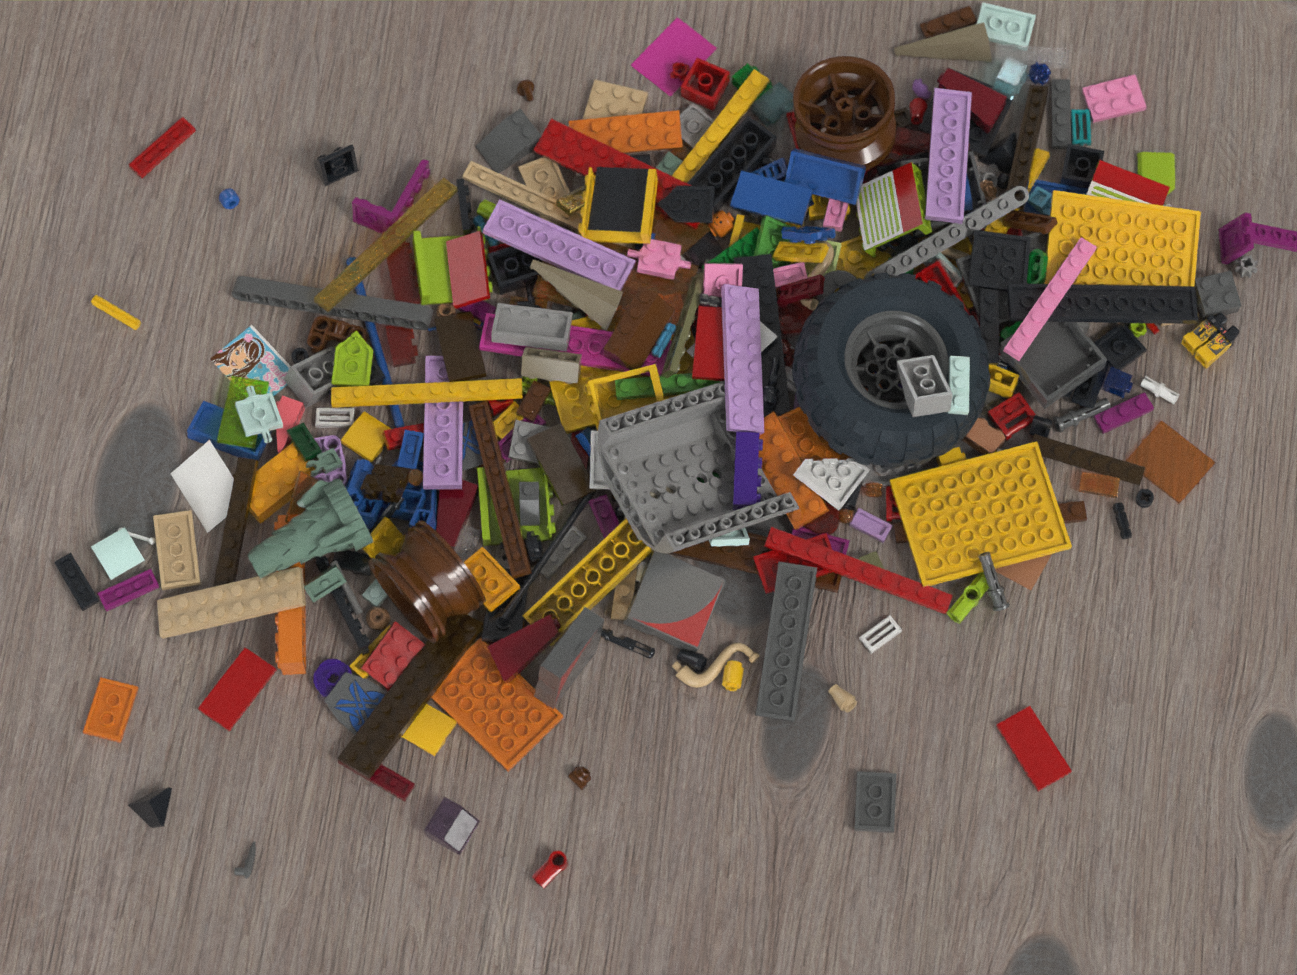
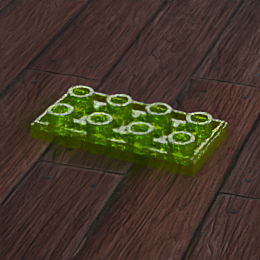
[217,376,269,448]

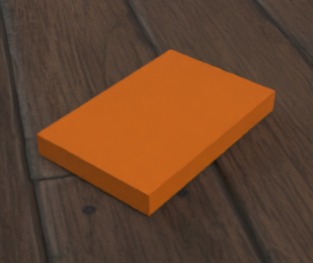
[83,677,139,743]

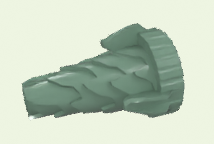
[248,478,373,579]

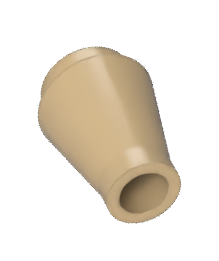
[829,684,857,713]

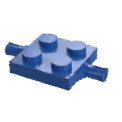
[782,226,836,244]

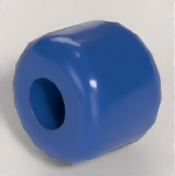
[219,188,240,209]

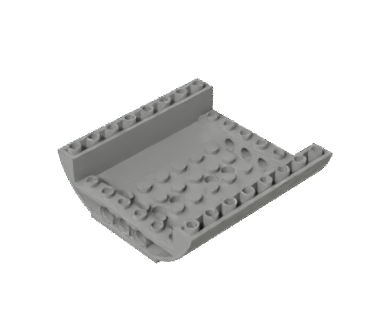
[598,381,799,554]

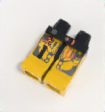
[1181,313,1240,369]

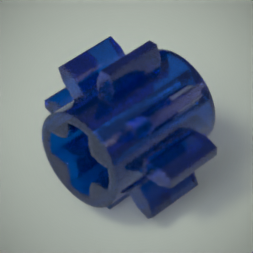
[1028,62,1051,86]

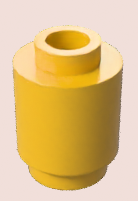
[722,661,744,691]

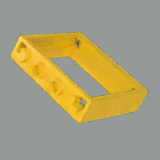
[586,364,665,431]

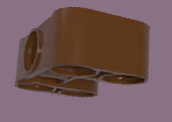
[307,316,367,355]

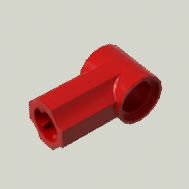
[532,851,568,889]

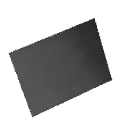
[588,167,648,232]

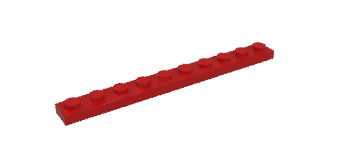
[764,527,953,614]

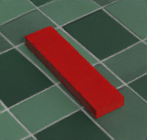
[128,117,196,179]

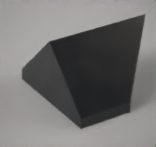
[977,133,1017,174]
[128,787,172,828]

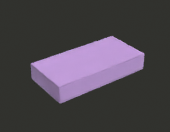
[849,508,892,543]

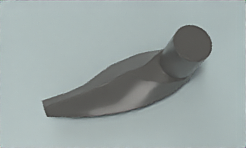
[234,841,256,879]

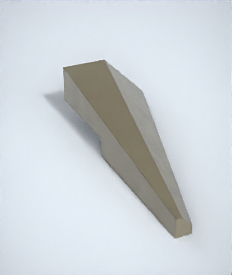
[894,22,992,63]
[529,260,623,331]

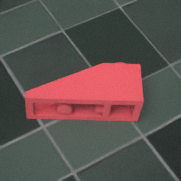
[276,395,305,454]

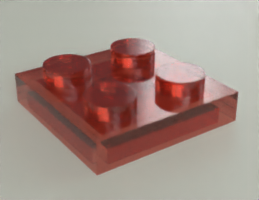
[778,297,813,334]

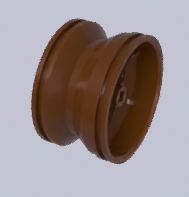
[793,56,896,171]
[368,520,486,643]

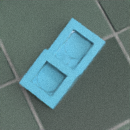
[1027,186,1052,216]

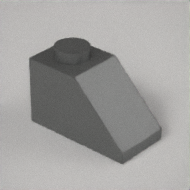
[519,482,540,526]

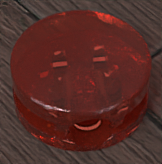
[805,499,840,535]

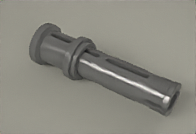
[1053,398,1111,433]
[978,552,1010,611]

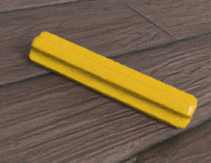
[91,295,141,330]

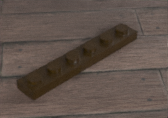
[1032,434,1145,486]

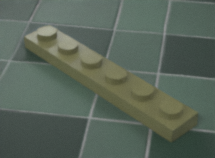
[661,272,704,378]

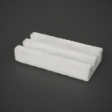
[315,408,355,428]
[859,615,902,654]

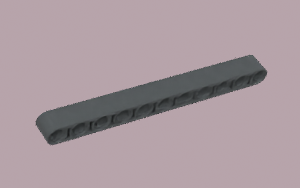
[232,276,433,330]

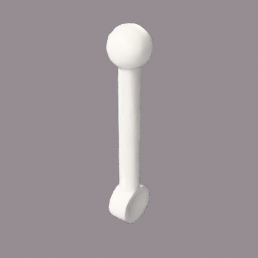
[118,527,156,545]

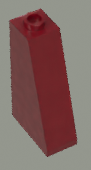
[937,68,1007,134]
[436,480,479,551]
[487,615,562,683]

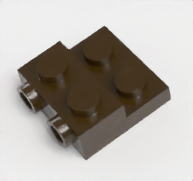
[360,464,412,503]

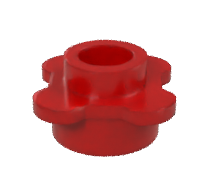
[670,62,690,81]

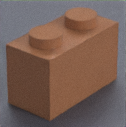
[962,417,1006,455]

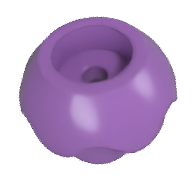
[912,79,932,100]

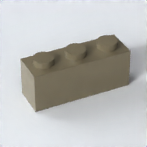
[521,347,582,384]

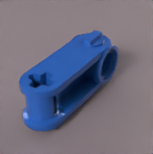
[346,459,374,508]

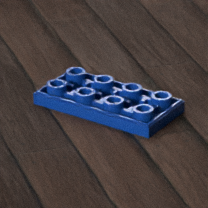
[730,171,813,226]

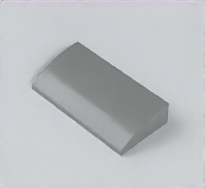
[491,303,573,351]

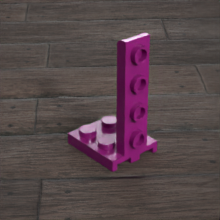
[352,159,431,239]
[1218,212,1297,265]

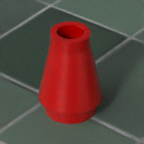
[909,98,927,125]

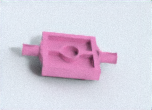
[627,239,691,280]

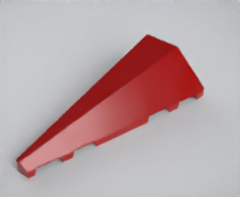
[913,258,971,316]

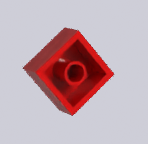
[681,57,730,111]

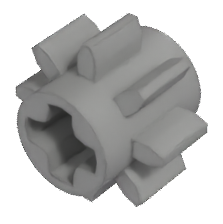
[1235,255,1258,279]

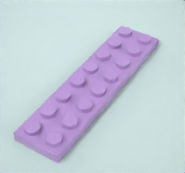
[925,88,972,224]
[483,199,635,291]
[721,284,764,435]
[423,356,463,489]

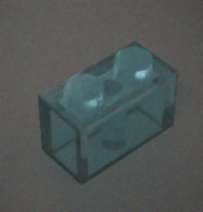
[993,57,1029,100]
[752,82,794,127]

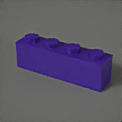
[733,432,763,511]

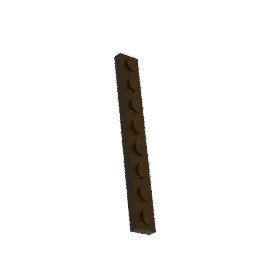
[1007,85,1049,209]
[213,457,258,587]

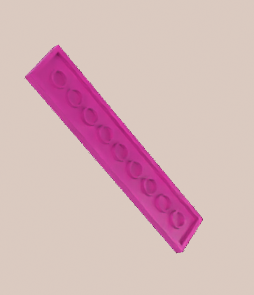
[479,313,672,376]

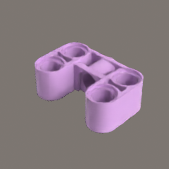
[310,435,348,488]

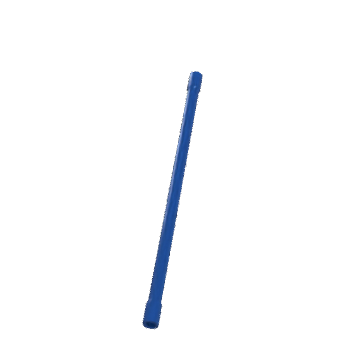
[346,257,405,428]

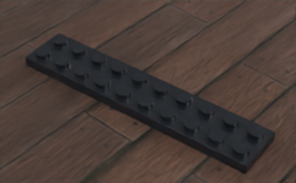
[734,254,790,417]
[1007,284,1198,324]

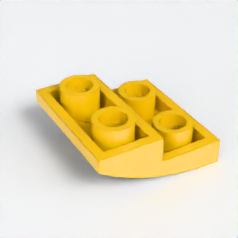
[341,411,391,462]
[402,704,457,756]

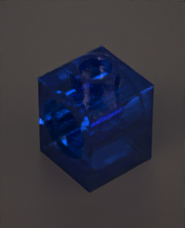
[1102,367,1134,398]

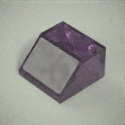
[424,797,480,855]

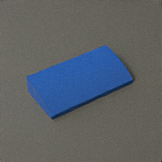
[785,149,866,205]
[187,401,272,462]

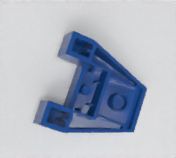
[357,459,437,530]

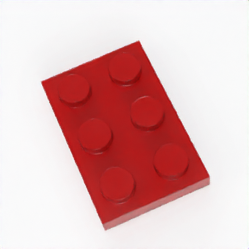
[360,621,426,691]

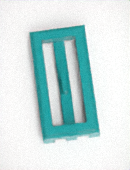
[1071,109,1091,146]

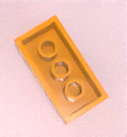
[249,443,315,524]

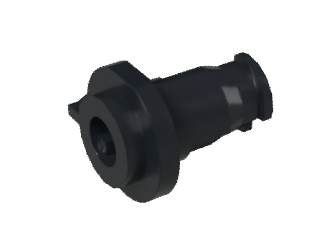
[500,531,543,562]

